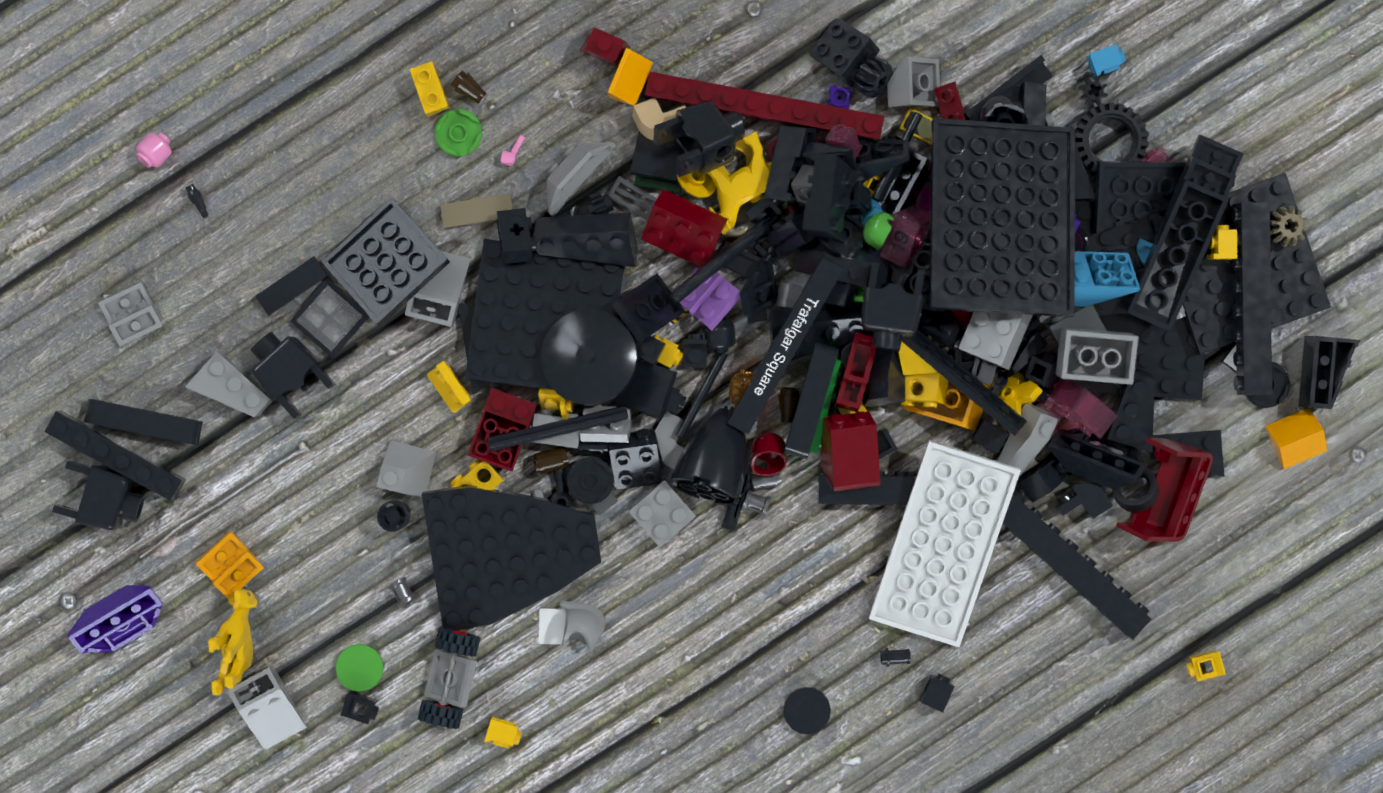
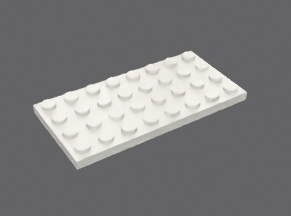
[869,440,1021,647]

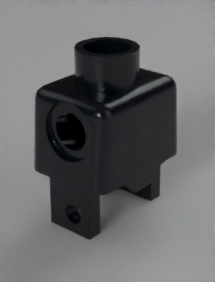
[653,101,745,177]
[861,262,925,351]
[251,332,336,419]
[52,461,145,530]

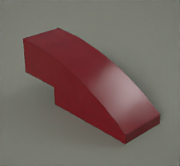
[835,332,876,412]

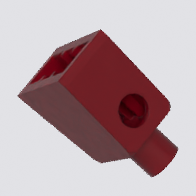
[580,27,631,68]

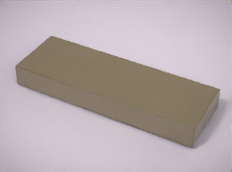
[440,193,513,228]

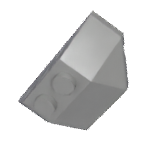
[547,142,617,217]

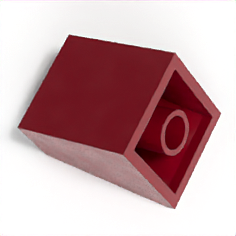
[820,411,880,491]

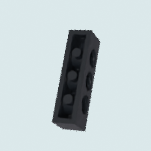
[878,150,931,249]

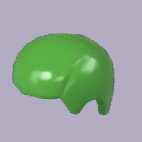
[863,212,894,250]

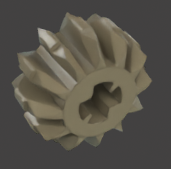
[1270,206,1309,246]

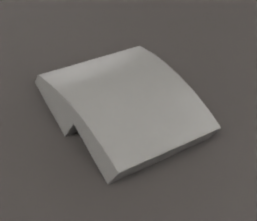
[98,280,163,346]

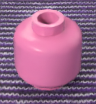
[136,132,172,168]

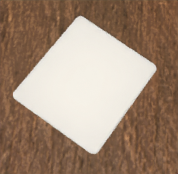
[539,608,570,644]

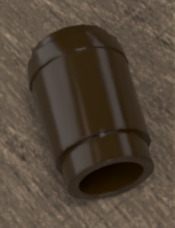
[532,447,570,475]

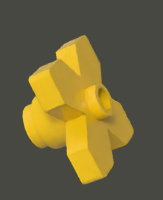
[998,372,1043,415]

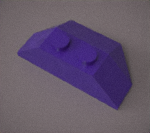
[67,585,163,653]

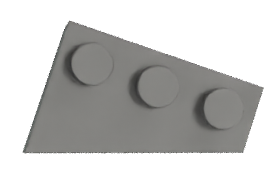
[185,352,272,417]

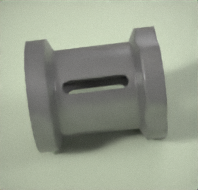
[742,490,771,517]
[387,576,417,607]

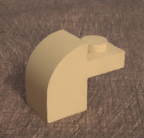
[632,98,686,140]

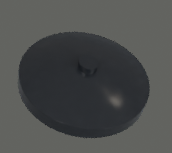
[541,309,637,405]

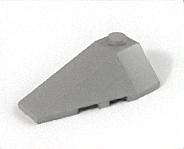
[997,403,1062,478]

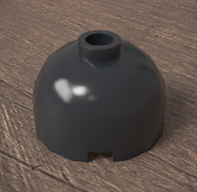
[979,95,1028,125]

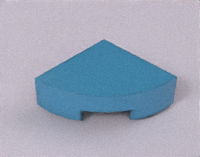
[861,197,883,227]
[1137,238,1152,265]

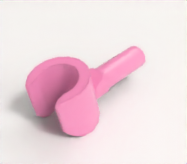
[501,135,525,166]

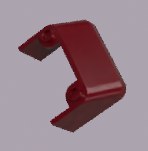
[1116,437,1213,542]

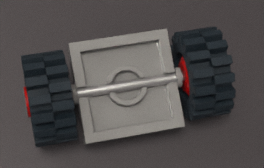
[417,628,481,729]

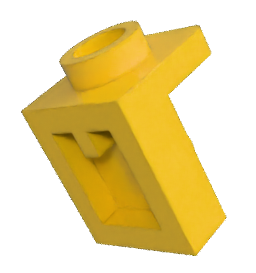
[538,388,574,420]

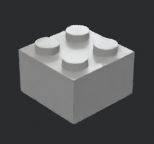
[629,480,696,547]

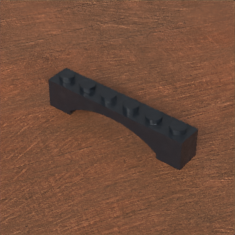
[44,411,187,501]

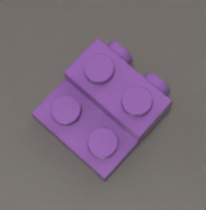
[680,266,740,330]

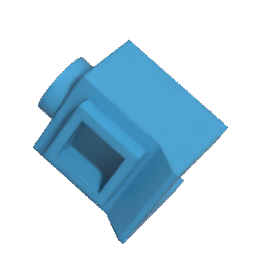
[1086,44,1126,79]

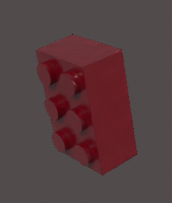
[640,189,728,267]

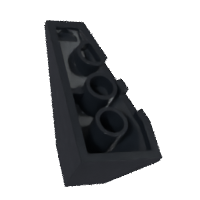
[863,348,905,408]

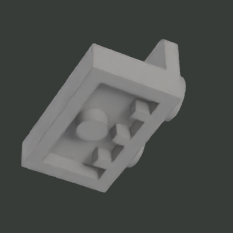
[580,406,632,443]

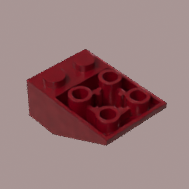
[467,388,538,472]

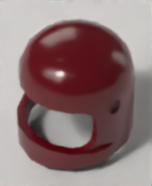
[751,432,786,476]

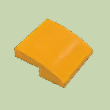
[195,530,264,599]

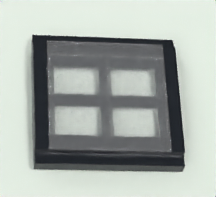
[290,278,370,359]

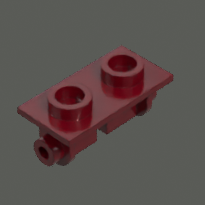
[934,81,966,120]

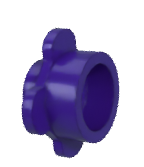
[827,85,852,109]

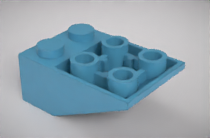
[1075,251,1140,307]

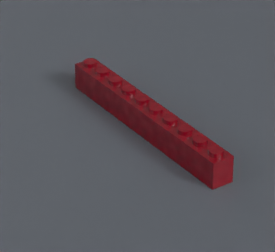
[645,72,884,142]

